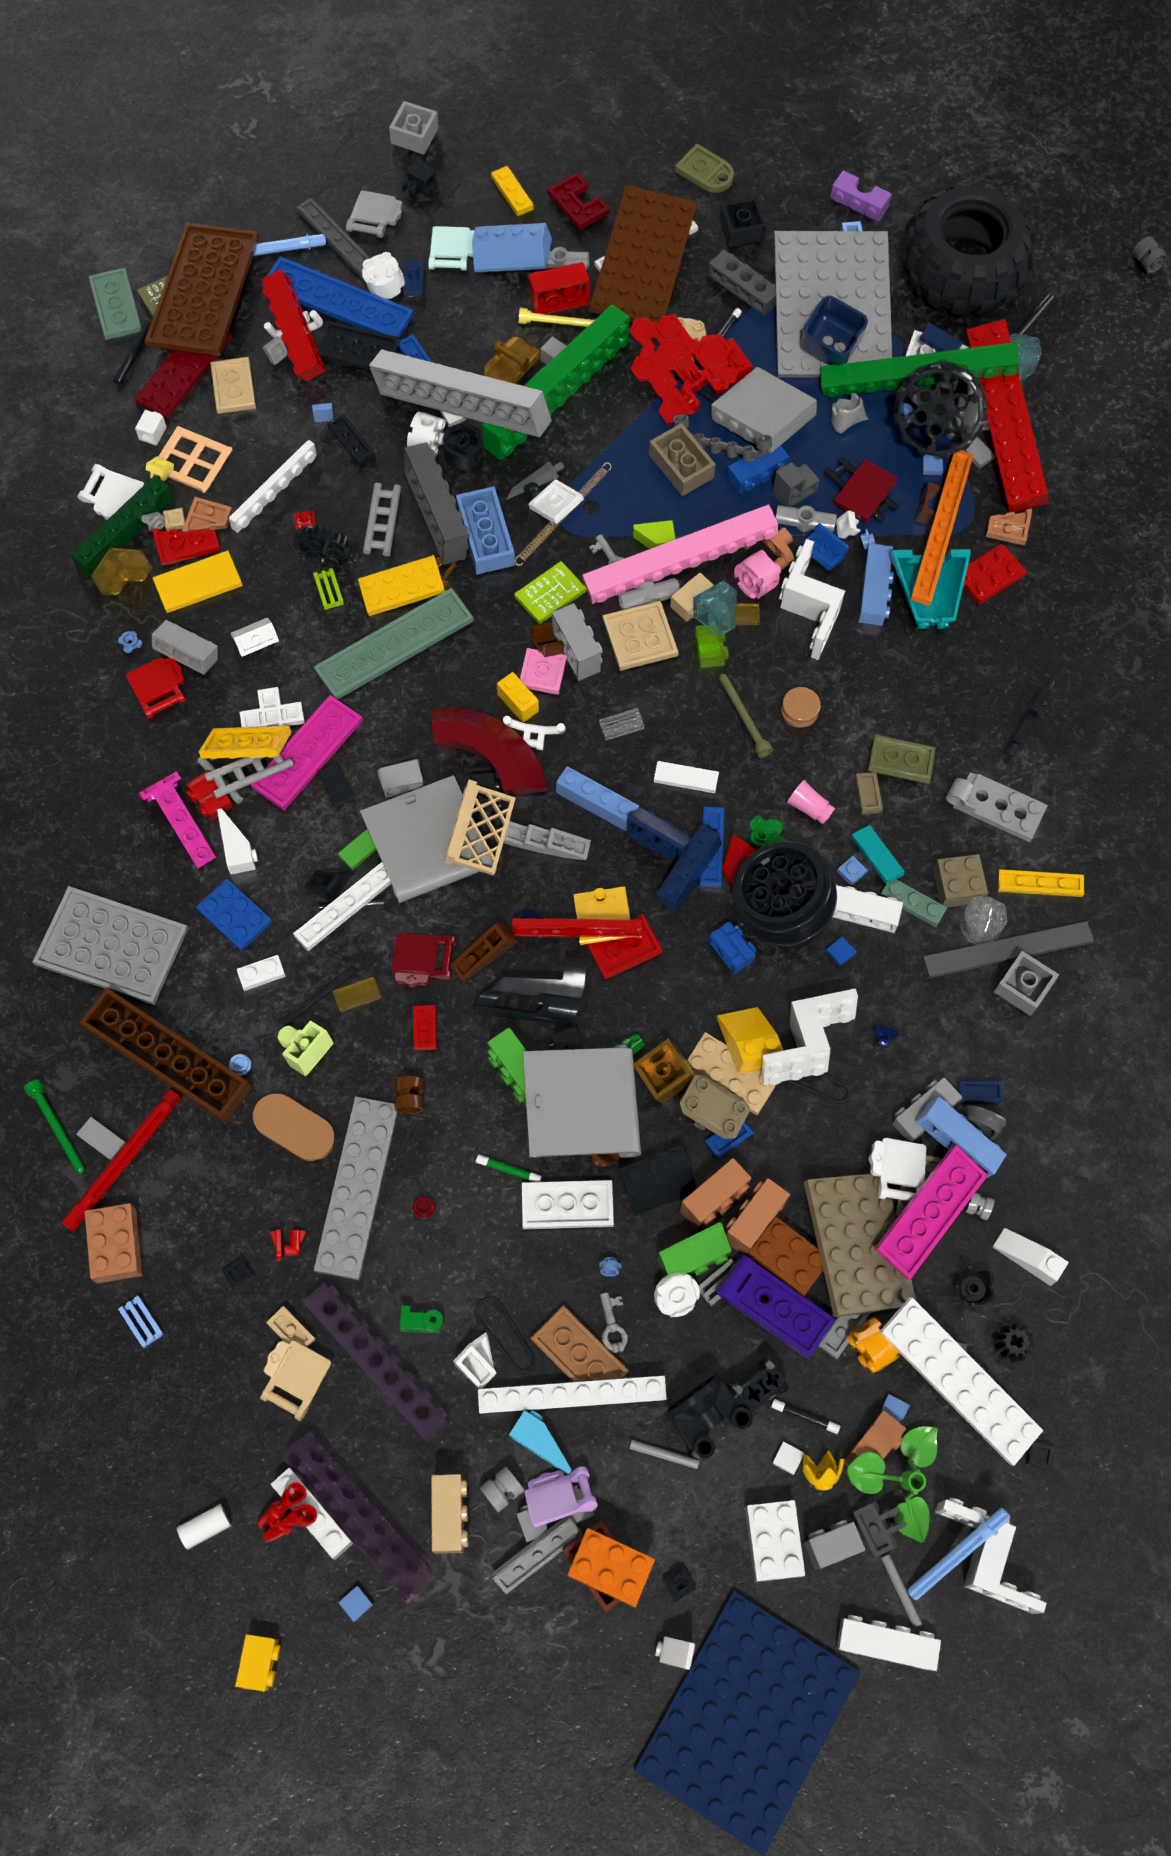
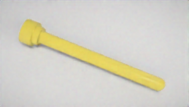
[519,308,594,327]

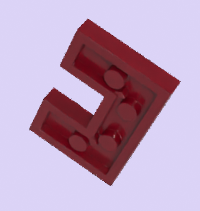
[548,172,610,231]

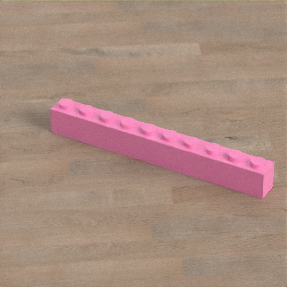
[583,505,778,604]

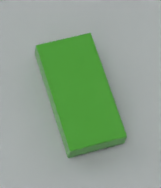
[338,829,377,871]

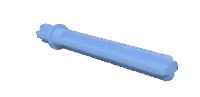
[253,234,326,256]
[908,1508,1010,1600]

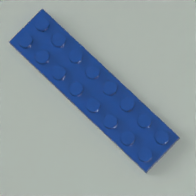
[262,257,414,338]

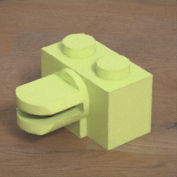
[278,1021,334,1076]

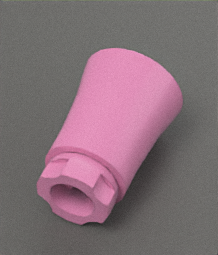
[787,780,835,824]

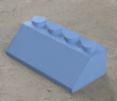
[472,223,552,272]

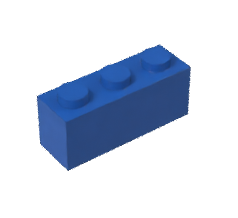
[726,445,790,494]

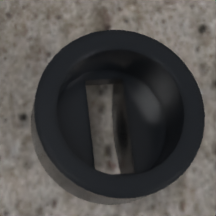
[523,482,540,500]

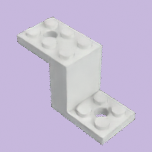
[779,539,845,660]
[761,989,858,1085]
[935,1498,1046,1614]

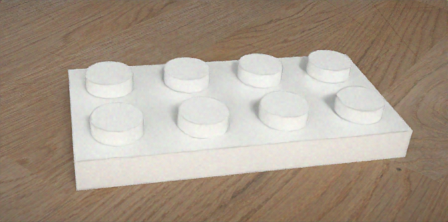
[522,1180,614,1229]

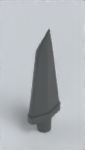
[506,461,564,500]

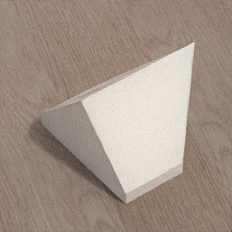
[453,1332,497,1389]

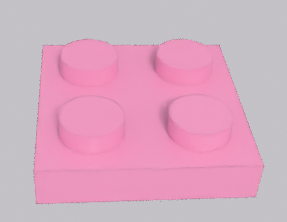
[520,648,567,695]

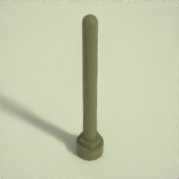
[719,674,773,758]

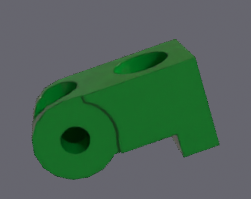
[400,1305,444,1333]

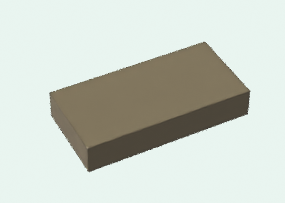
[855,772,883,814]

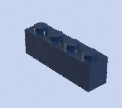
[657,825,722,913]

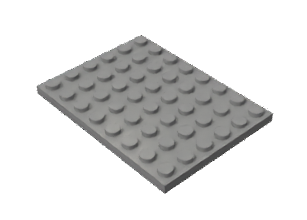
[774,231,892,378]

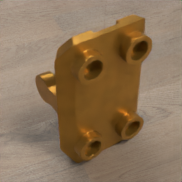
[483,337,540,384]

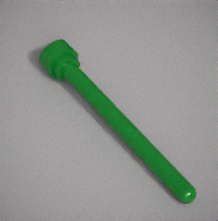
[24,1079,85,1174]

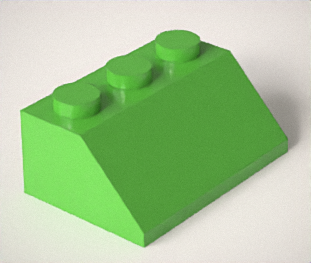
[657,1222,731,1276]

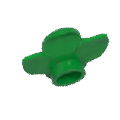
[749,815,786,849]

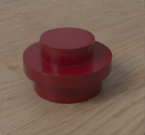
[412,1196,435,1219]

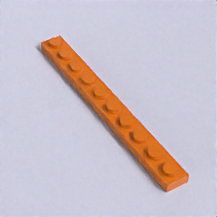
[910,450,974,606]

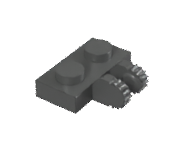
[853,1501,907,1558]

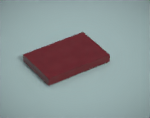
[833,459,899,523]

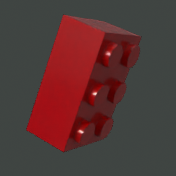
[528,262,590,315]

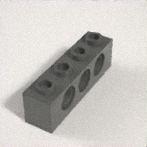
[708,250,776,316]

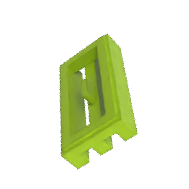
[313,568,344,610]

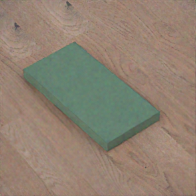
[88,268,142,340]

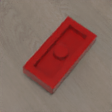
[413,1005,436,1050]

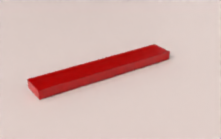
[512,918,643,938]

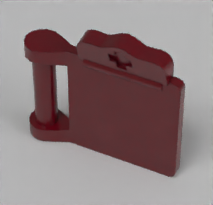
[391,933,457,987]

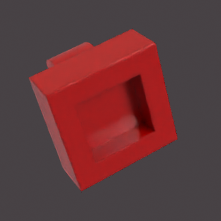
[294,511,316,532]

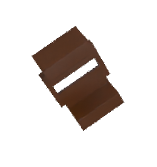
[915,482,940,525]
[530,622,564,658]

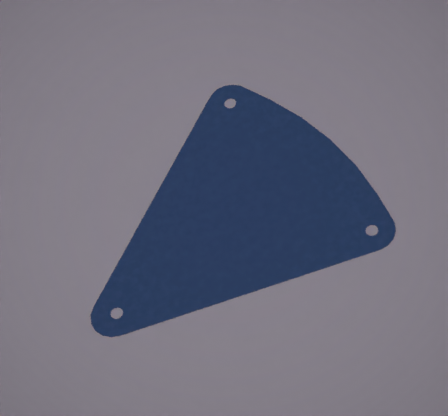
[560,306,975,537]

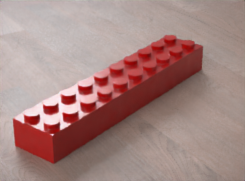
[967,319,1048,513]

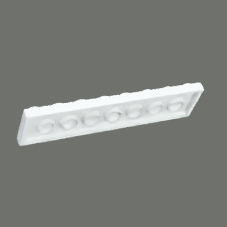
[879,1298,1043,1466]

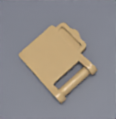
[260,1340,332,1421]

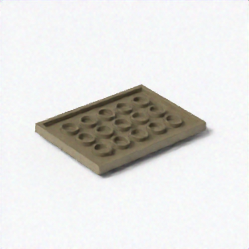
[804,1174,916,1317]

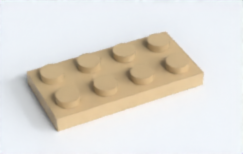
[687,1032,777,1116]

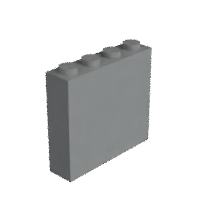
[711,367,817,454]

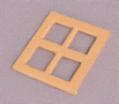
[158,426,232,493]

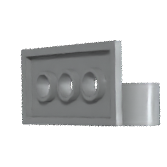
[946,772,1048,842]

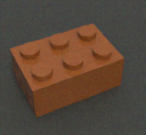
[747,1217,823,1297]

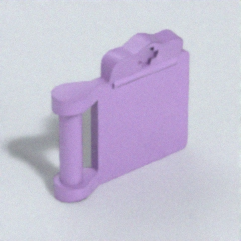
[525,1467,597,1527]

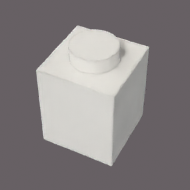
[135,410,166,446]

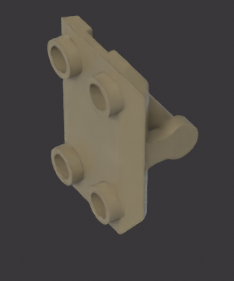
[679,1075,750,1139]

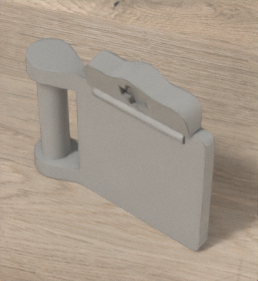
[346,191,402,238]

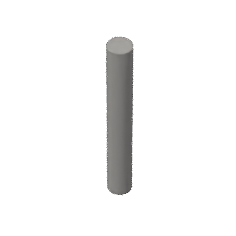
[197,757,243,804]
[629,1440,700,1469]
[881,1554,922,1628]

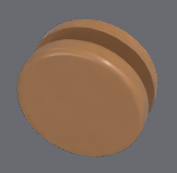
[781,687,821,728]

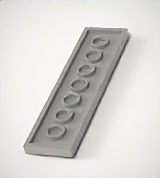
[314,1097,398,1280]

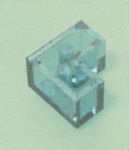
[693,580,737,637]

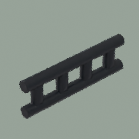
[824,457,899,523]

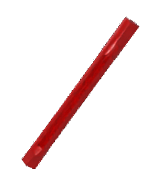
[61,1089,182,1233]

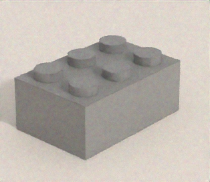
[552,603,603,681]

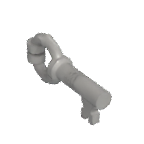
[590,534,625,565]
[600,1293,628,1353]

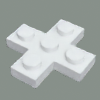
[240,687,305,746]

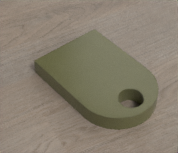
[675,144,734,193]

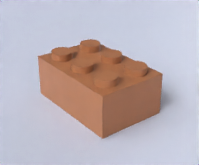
[680,1158,752,1232]
[725,1178,790,1256]
[85,1203,142,1283]

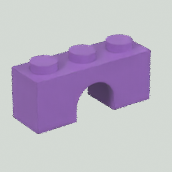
[830,170,892,222]

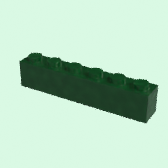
[71,475,173,578]

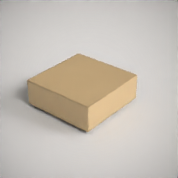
[163,508,185,531]

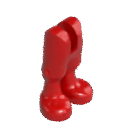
[257,1482,317,1542]

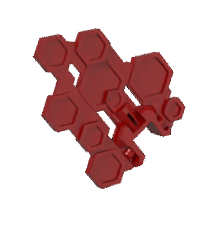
[629,314,739,425]

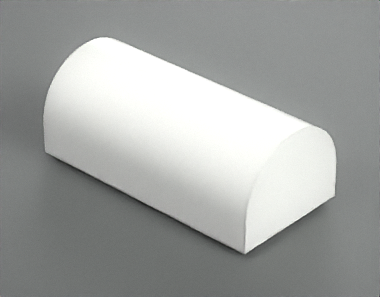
[177,1504,232,1549]

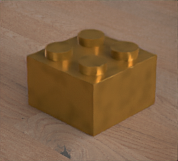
[634,1039,696,1104]

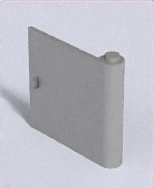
[360,775,495,903]
[523,1045,641,1158]

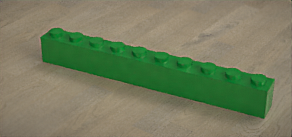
[821,342,1020,397]

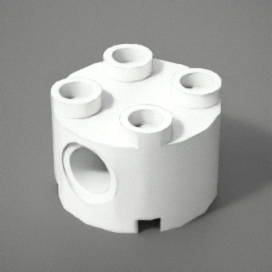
[362,252,405,299]
[407,412,446,457]

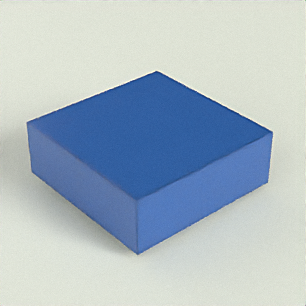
[826,936,857,967]

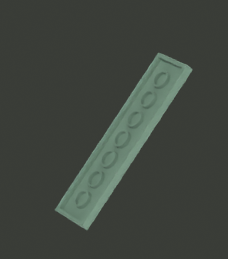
[314,588,474,700]

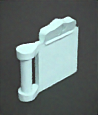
[429,226,474,271]

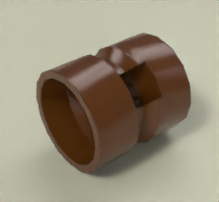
[394,1076,424,1114]

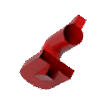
[270,1230,305,1261]

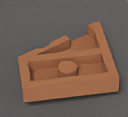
[182,497,233,532]
[986,509,1032,545]

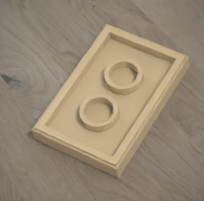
[210,357,256,414]

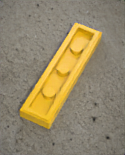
[997,869,1084,897]

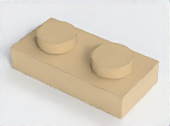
[266,1306,316,1348]

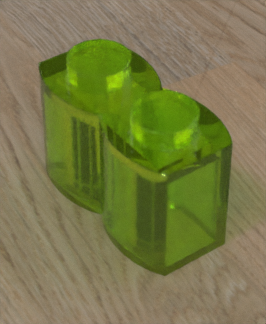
[695,624,729,668]

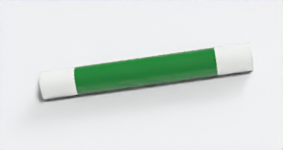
[476,1154,542,1182]

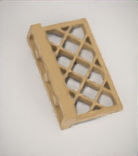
[444,780,516,875]

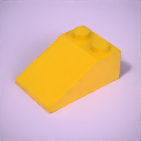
[717,1007,784,1074]

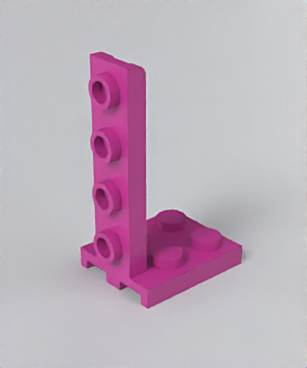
[137,771,216,868]

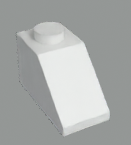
[655,1637,695,1670]

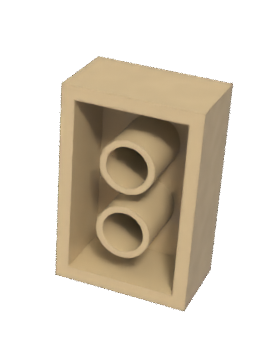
[432,1474,468,1554]

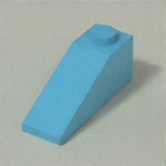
[509,1410,571,1475]

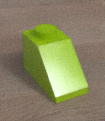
[633,520,676,549]

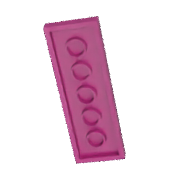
[251,695,363,811]
[874,1145,988,1280]

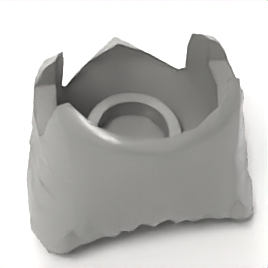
[831,393,868,433]

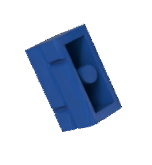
[708,922,756,974]

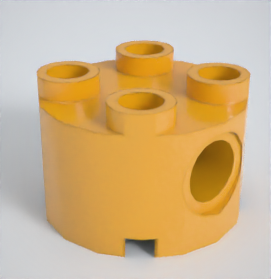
[846,1318,900,1373]

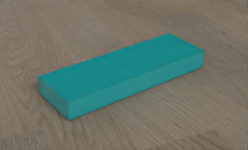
[852,825,905,884]

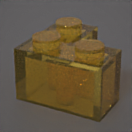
[91,548,152,595]

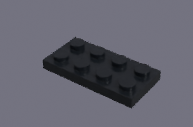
[317,320,400,370]

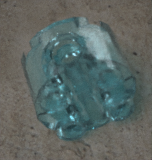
[1010,333,1042,380]

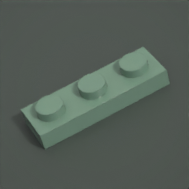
[880,879,947,927]

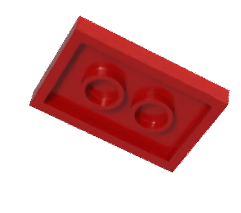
[963,544,1027,605]
[586,914,663,980]

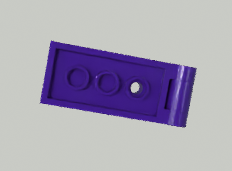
[715,1254,835,1360]

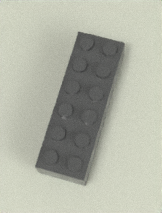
[404,442,470,565]

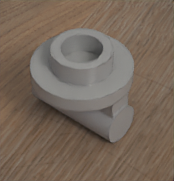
[141,512,165,532]

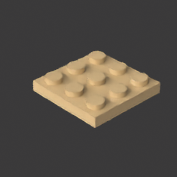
[602,601,678,671]

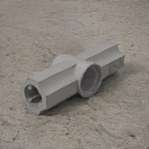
[546,247,589,269]
[776,505,836,532]
[618,578,680,610]

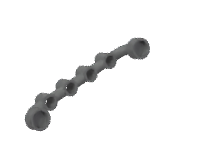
[673,414,772,462]

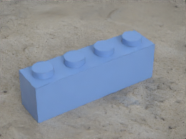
[858,543,894,626]
[556,766,639,831]
[915,1097,1007,1178]

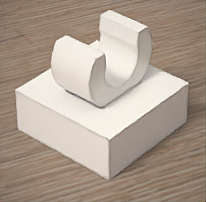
[836,510,860,539]

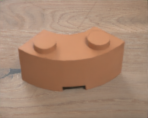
[844,1410,906,1467]

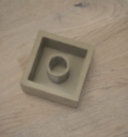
[933,854,988,907]

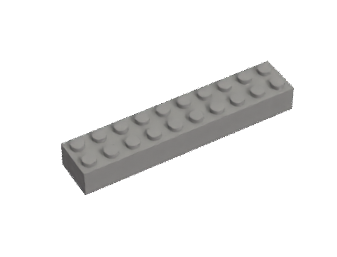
[369,349,552,437]

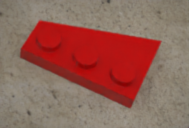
[152,529,221,566]

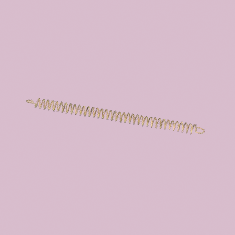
[515,462,611,565]

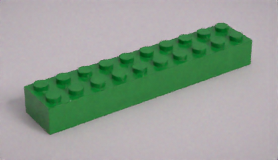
[482,304,630,460]

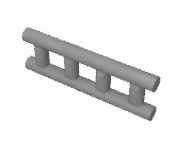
[363,483,401,556]
[204,747,293,799]

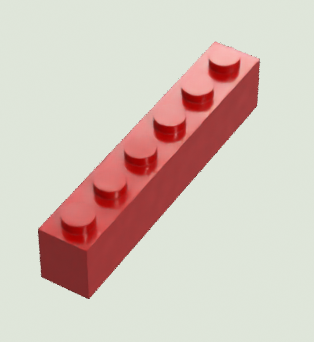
[262,269,326,382]

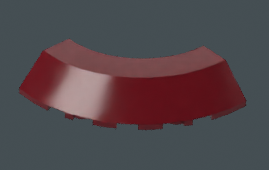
[431,707,548,797]

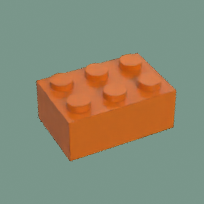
[567,1528,655,1608]

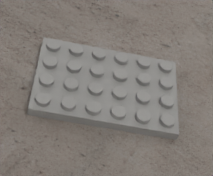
[33,886,188,1005]

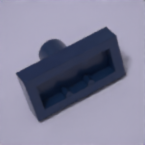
[403,260,425,296]

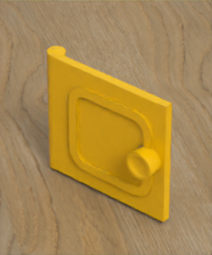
[573,886,630,945]

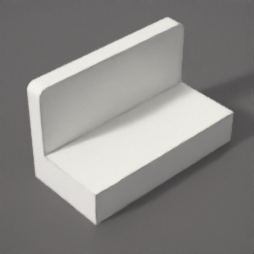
[230,618,279,656]

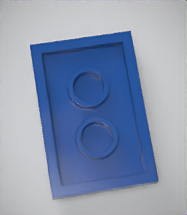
[196,879,272,951]

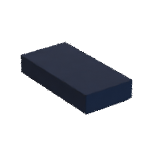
[919,323,963,352]
[957,1080,1004,1104]

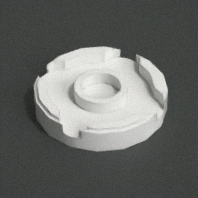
[654,1272,700,1317]

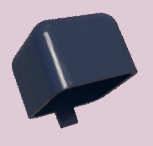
[801,296,868,366]

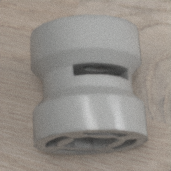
[965,1192,995,1221]

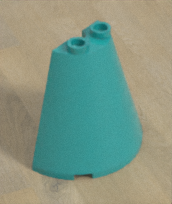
[891,549,971,629]

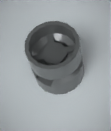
[1132,236,1168,273]

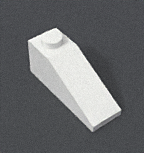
[217,809,258,874]
[992,1228,1069,1286]

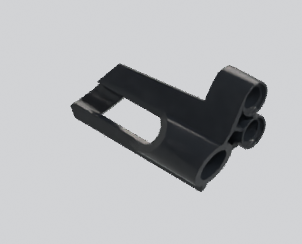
[472,958,587,1026]

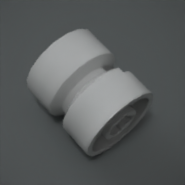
[479,1466,524,1513]

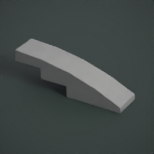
[503,821,591,861]

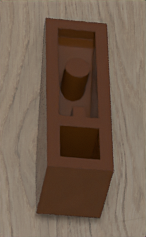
[450,923,519,982]

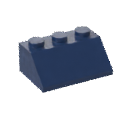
[626,807,693,864]

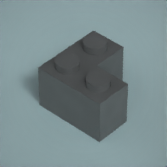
[772,462,820,507]

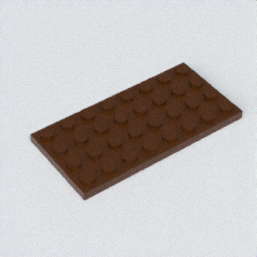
[589,185,697,323]
[145,223,259,356]

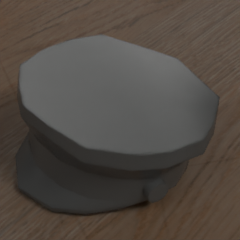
[965,1105,1006,1141]

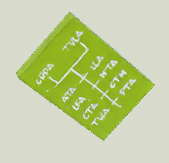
[514,561,586,624]

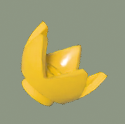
[803,1451,844,1490]

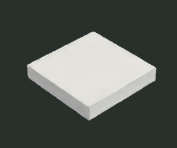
[528,479,584,524]

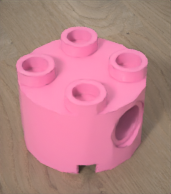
[734,550,781,599]

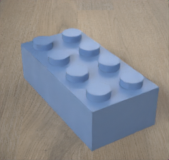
[456,487,515,574]

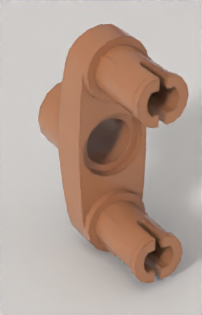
[744,527,795,570]

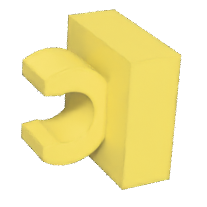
[146,457,174,482]

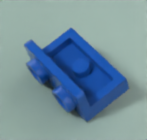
[800,523,849,571]

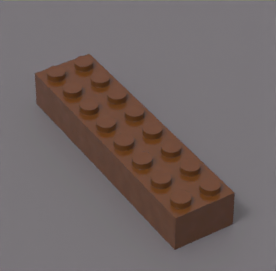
[79,988,252,1124]

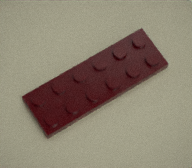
[134,332,233,420]

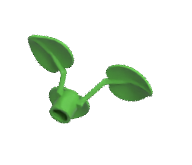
[847,1426,938,1543]

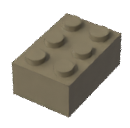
[649,423,716,496]

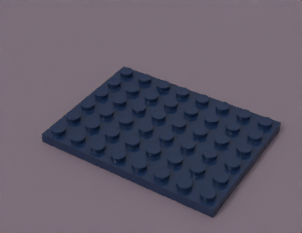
[634,1591,861,1856]

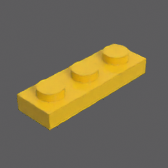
[491,166,534,217]

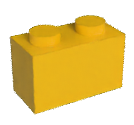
[497,672,539,723]
[235,1635,281,1692]

